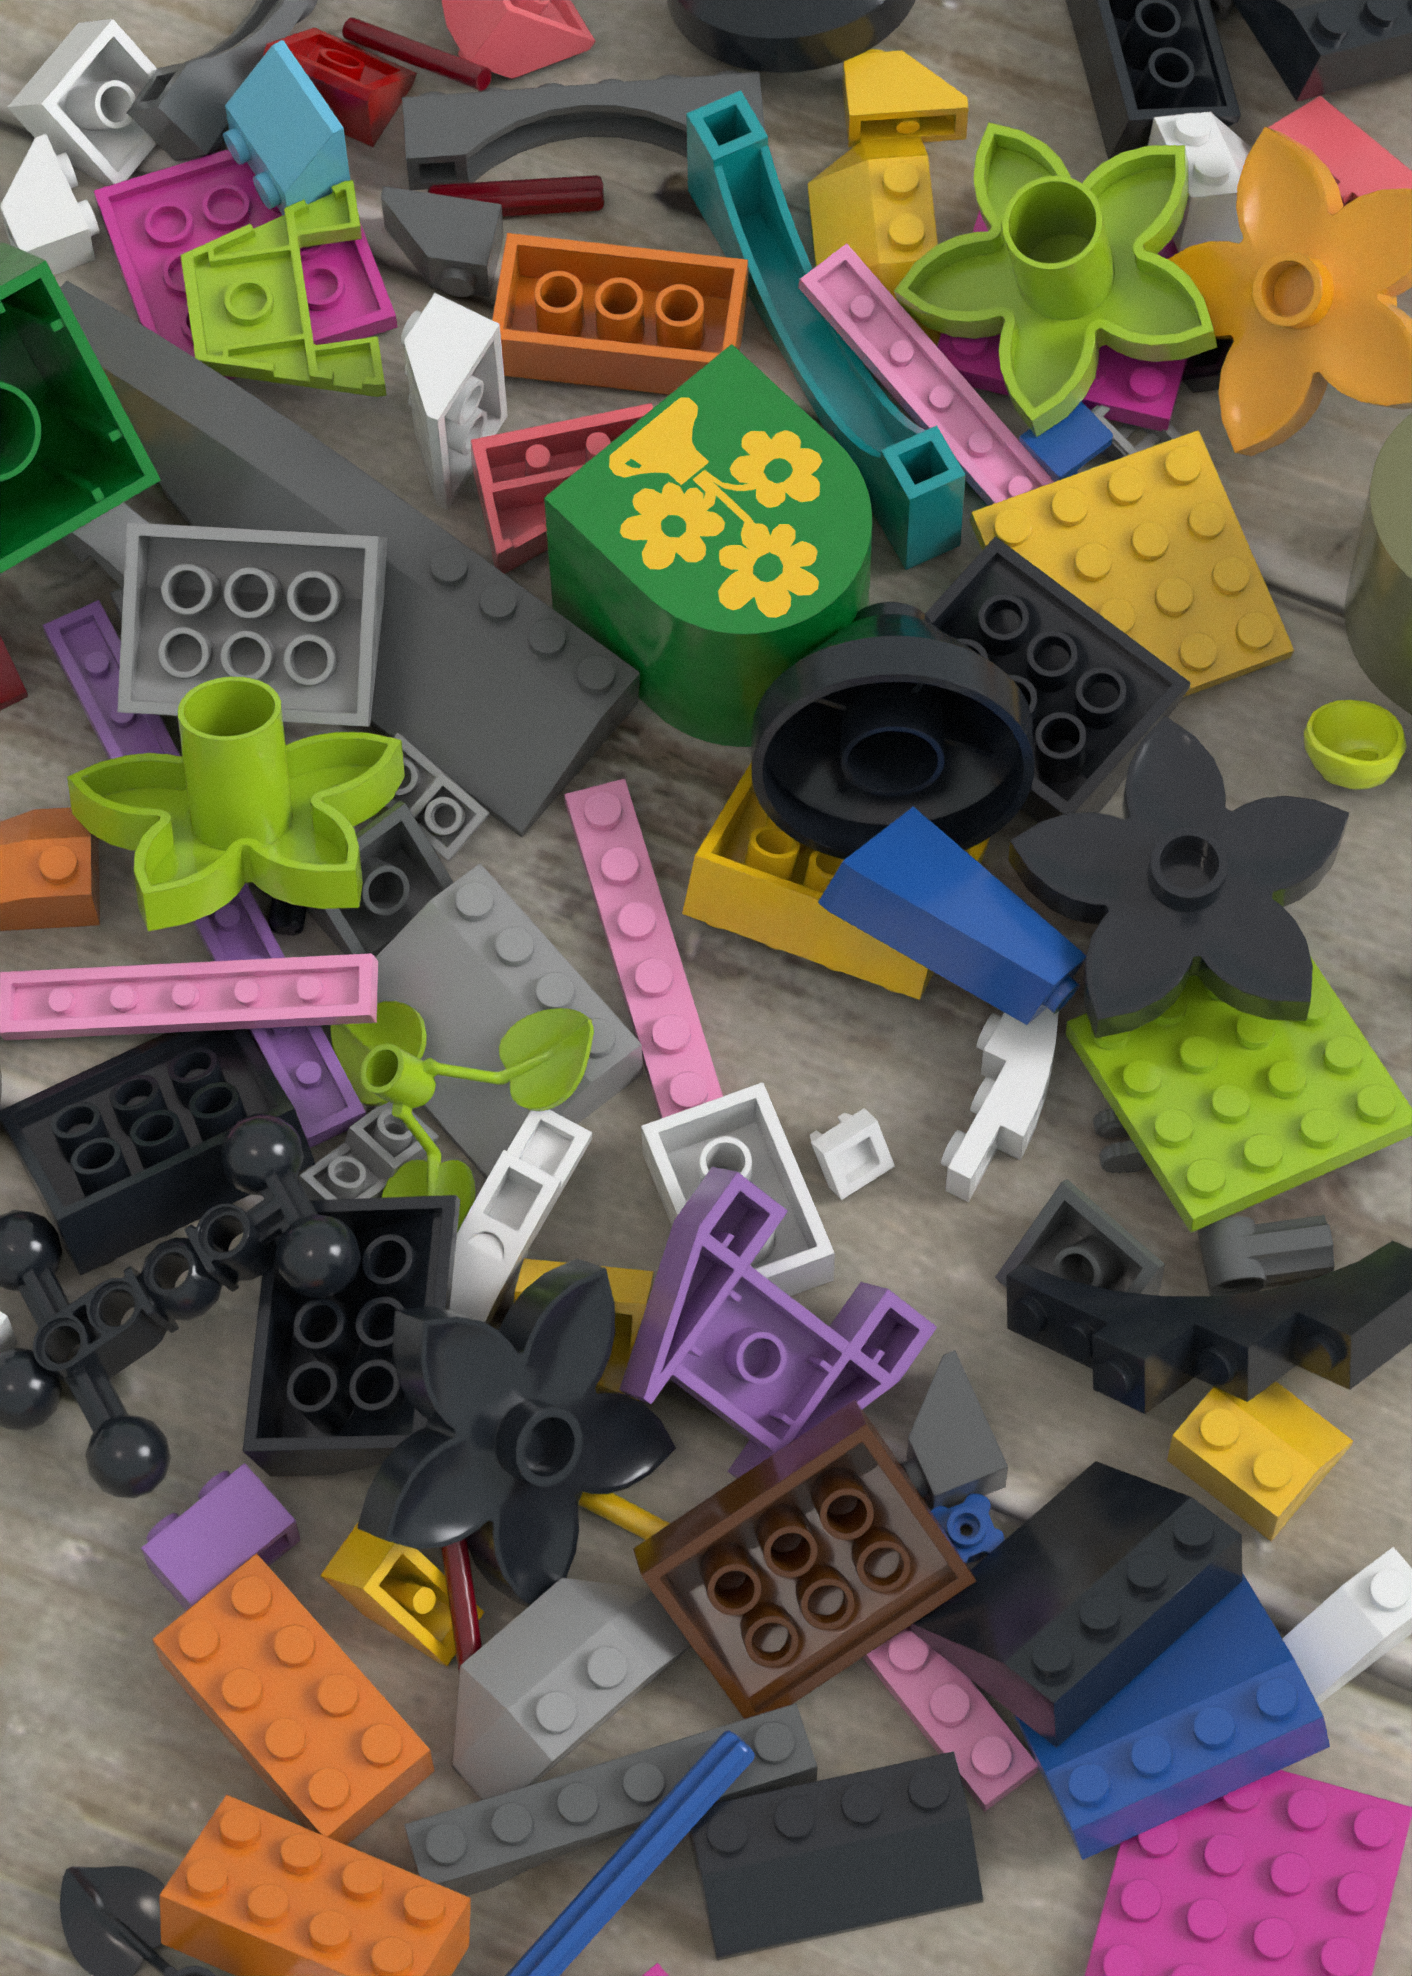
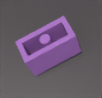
[141,1463,301,1611]

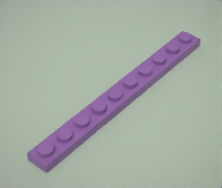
[43,600,366,1148]

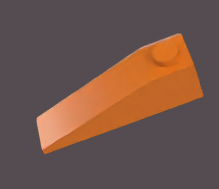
[0,807,100,931]

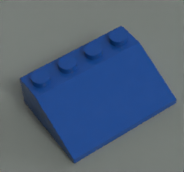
[1012,1572,1330,1860]

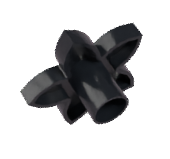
[1008,716,1349,1038]
[357,1258,676,1607]

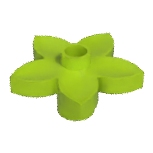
[894,122,1217,437]
[67,677,405,932]

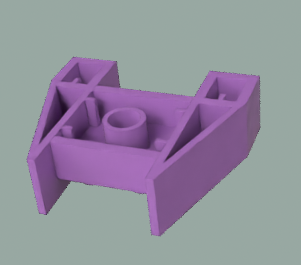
[620,1166,937,1478]

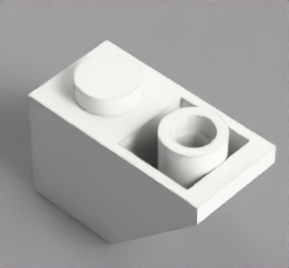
[0,134,100,275]

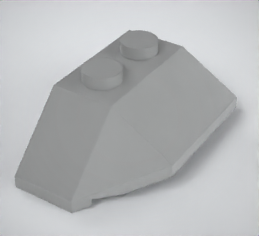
[452,1578,692,1800]

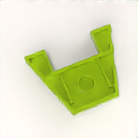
[181,180,387,397]

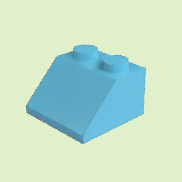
[223,40,350,215]

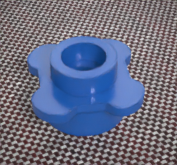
[931,1493,1004,1563]

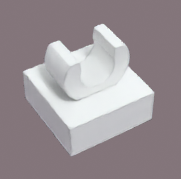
[810,1108,895,1200]

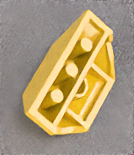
[807,136,941,346]

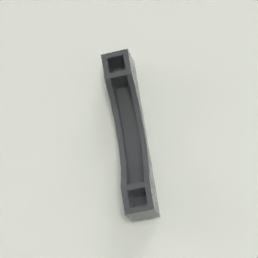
[126,0,318,161]
[402,70,765,190]
[404,1703,817,1896]

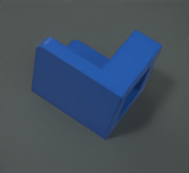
[1019,401,1113,482]

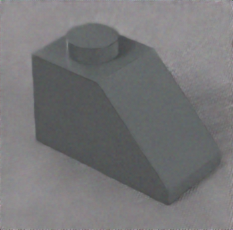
[381,186,504,297]
[900,1350,1008,1511]

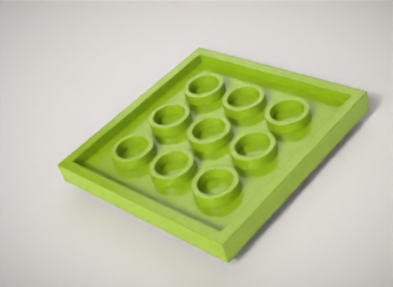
[1066,956,1412,1233]

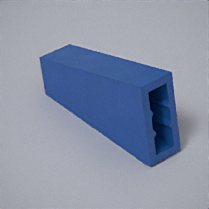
[818,806,1086,1025]

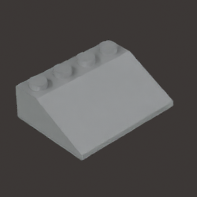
[117,522,387,727]
[375,863,643,1180]

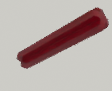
[427,175,604,216]

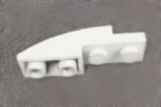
[941,1008,1059,1202]
[450,1110,592,1325]

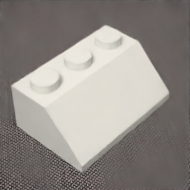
[401,293,508,510]

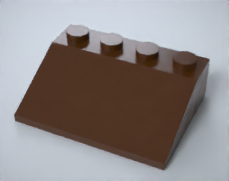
[633,1400,976,1719]

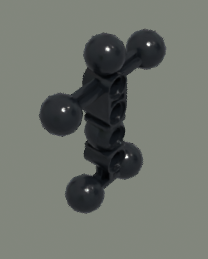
[0,1113,361,1499]

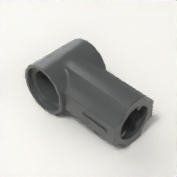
[1197,1215,1335,1296]

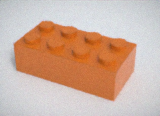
[492,233,748,395]
[152,1553,435,1845]
[160,1794,471,1976]

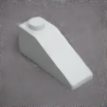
[1282,1547,1412,1705]

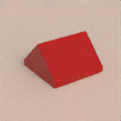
[263,27,417,147]

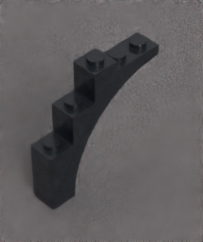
[1006,1240,1412,1414]

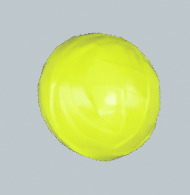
[1304,700,1406,790]

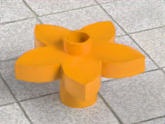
[1168,127,1412,456]

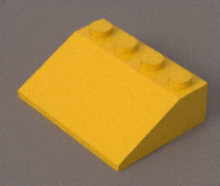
[682,763,990,1000]

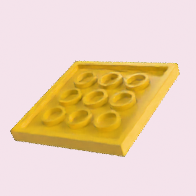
[969,430,1294,697]

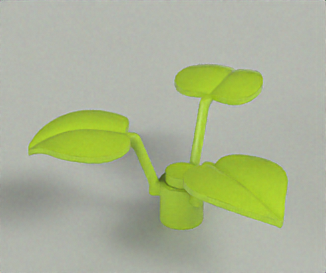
[330,1001,594,1233]

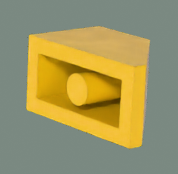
[842,49,968,148]
[320,1523,485,1666]

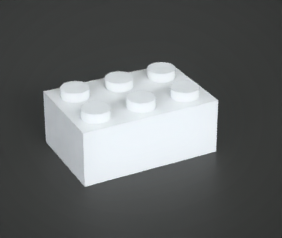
[641,1082,835,1296]

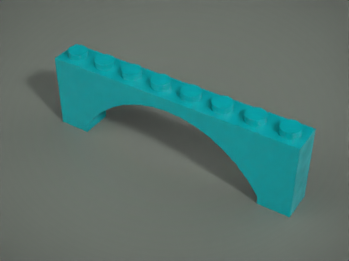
[686,90,966,570]

